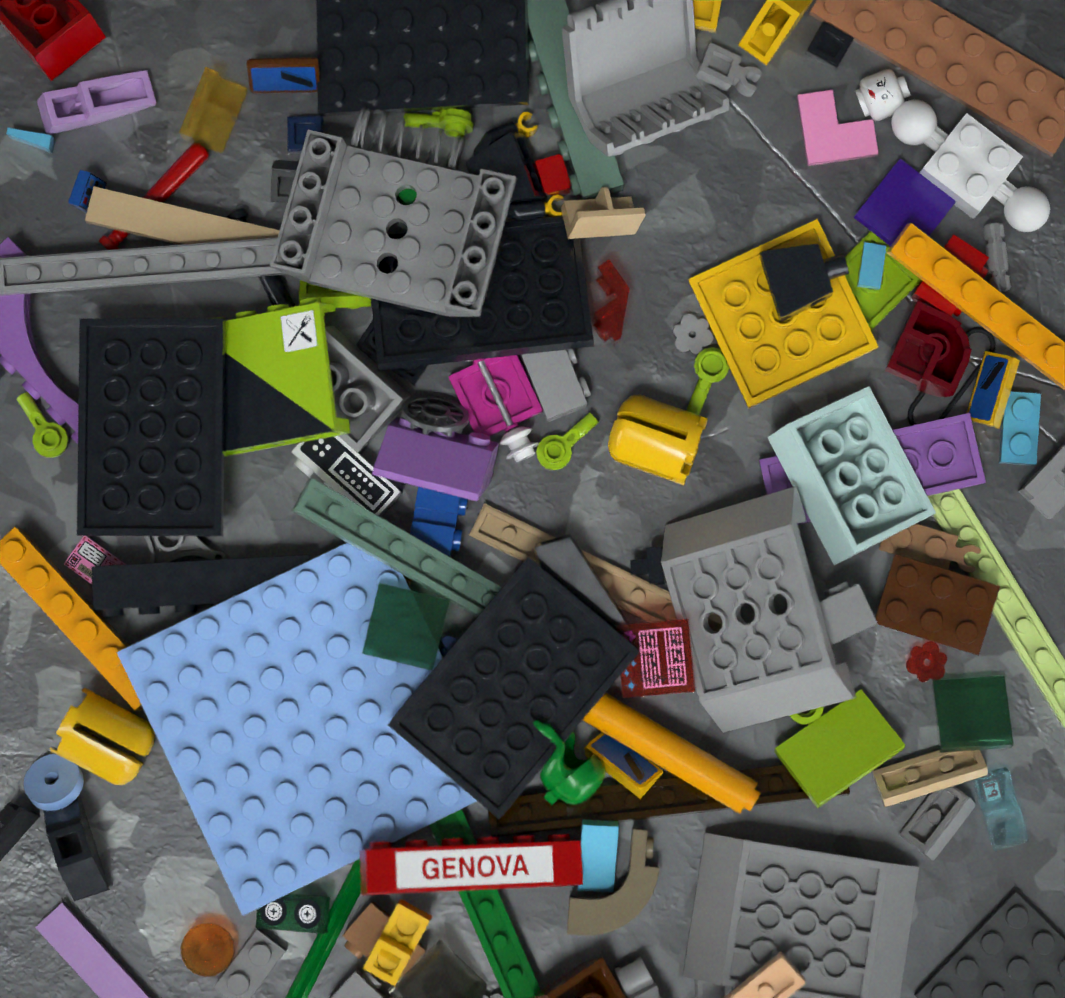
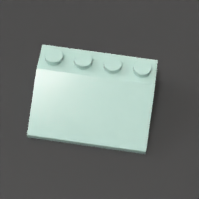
[767,386,936,565]

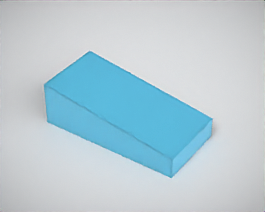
[6,128,55,153]
[857,242,886,290]

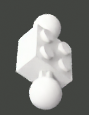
[891,99,1050,232]

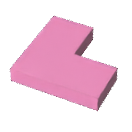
[797,90,879,166]

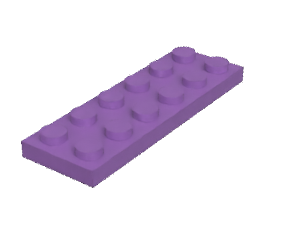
[759,413,986,525]

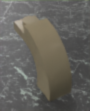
[567,828,659,936]

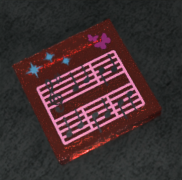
[616,619,695,698]

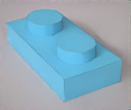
[999,391,1041,466]

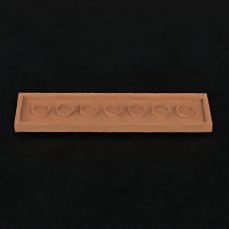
[809,0,1065,157]

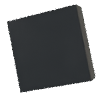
[805,21,854,71]

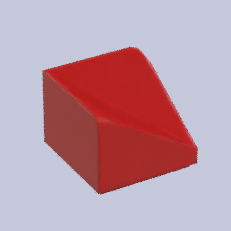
[535,154,571,195]

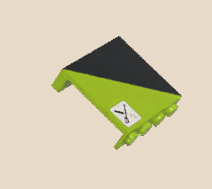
[209,298,351,457]

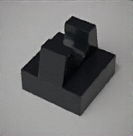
[630,546,667,585]

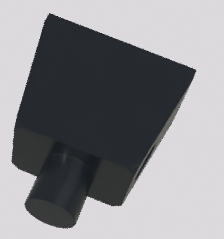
[759,244,849,322]

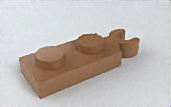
[879,523,981,572]

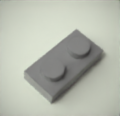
[213,928,287,998]

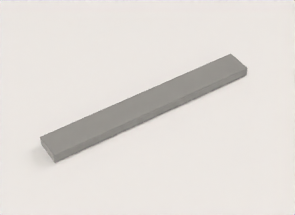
[0,238,286,296]

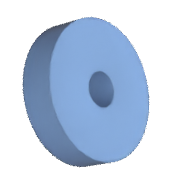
[24,754,84,811]

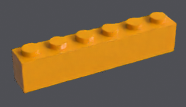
[0,527,143,710]

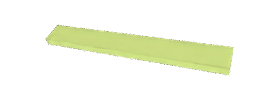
[927,489,1065,728]

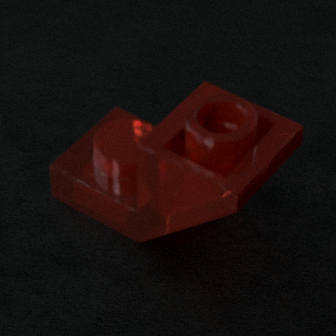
[592,259,630,346]

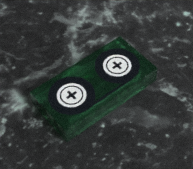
[256,893,330,934]

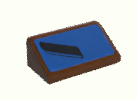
[247,58,320,94]

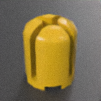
[608,394,708,486]
[50,687,155,785]

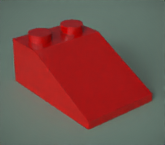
[0,0,106,81]

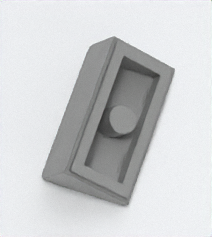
[899,786,976,861]

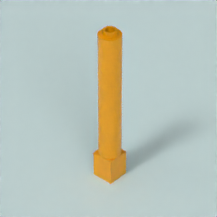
[583,693,761,814]

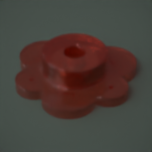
[906,641,947,682]

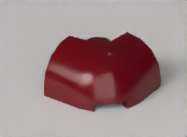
[885,301,972,397]

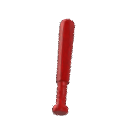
[99,142,209,250]

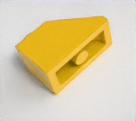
[738,0,813,66]

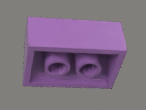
[372,416,499,501]

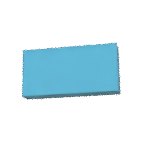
[577,819,619,892]

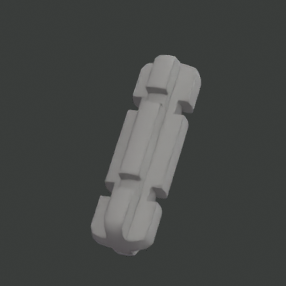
[983,223,1011,293]

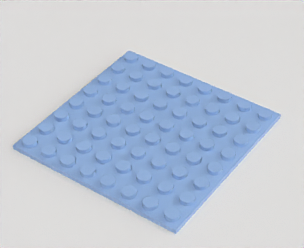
[117,543,477,916]

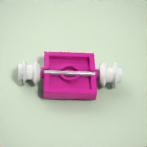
[448,355,543,463]

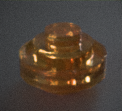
[181,922,235,977]

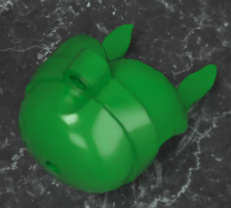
[533,720,606,805]

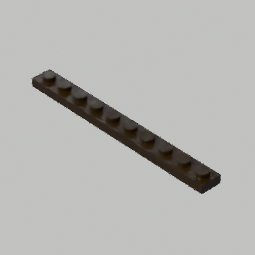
[488,765,850,837]

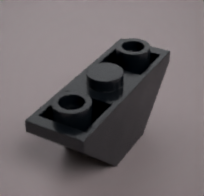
[43,794,110,901]

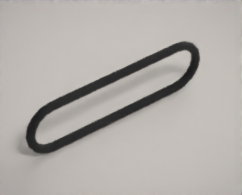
[908,327,996,426]

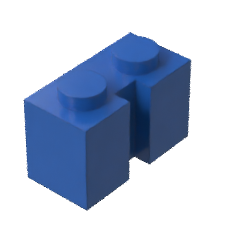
[410,486,468,558]

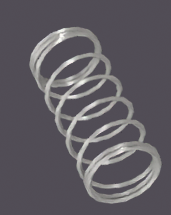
[351,107,465,171]

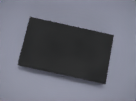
[0,803,40,861]

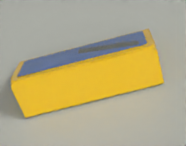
[967,351,1020,429]
[585,732,664,799]

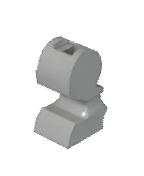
[615,956,661,998]

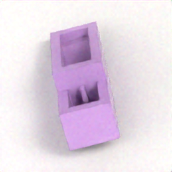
[37,70,156,135]

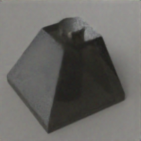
[388,939,487,998]

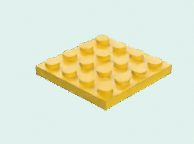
[688,219,879,409]

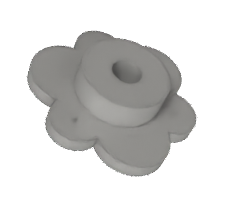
[673,314,713,354]

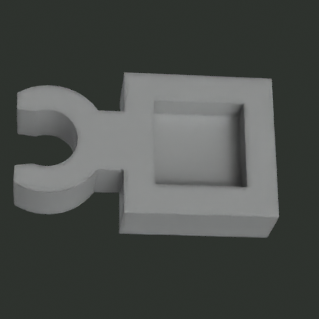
[695,42,762,97]

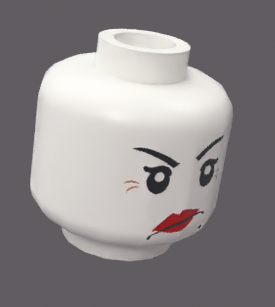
[855,69,911,121]

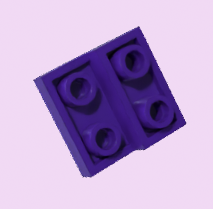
[854,159,956,246]

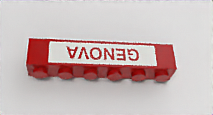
[360,834,583,895]

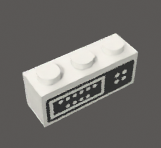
[292,436,402,517]

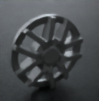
[401,395,469,437]

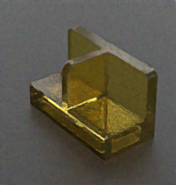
[179,67,248,154]

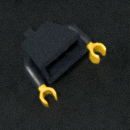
[466,112,564,220]

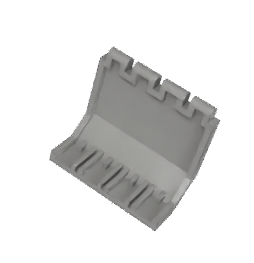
[562,0,729,157]

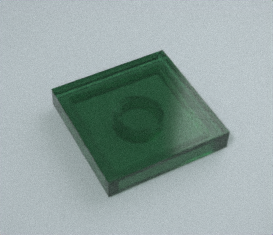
[362,583,450,671]
[932,676,1014,753]

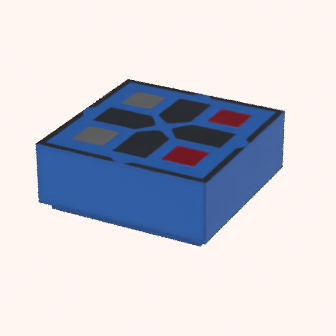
[68,170,107,213]

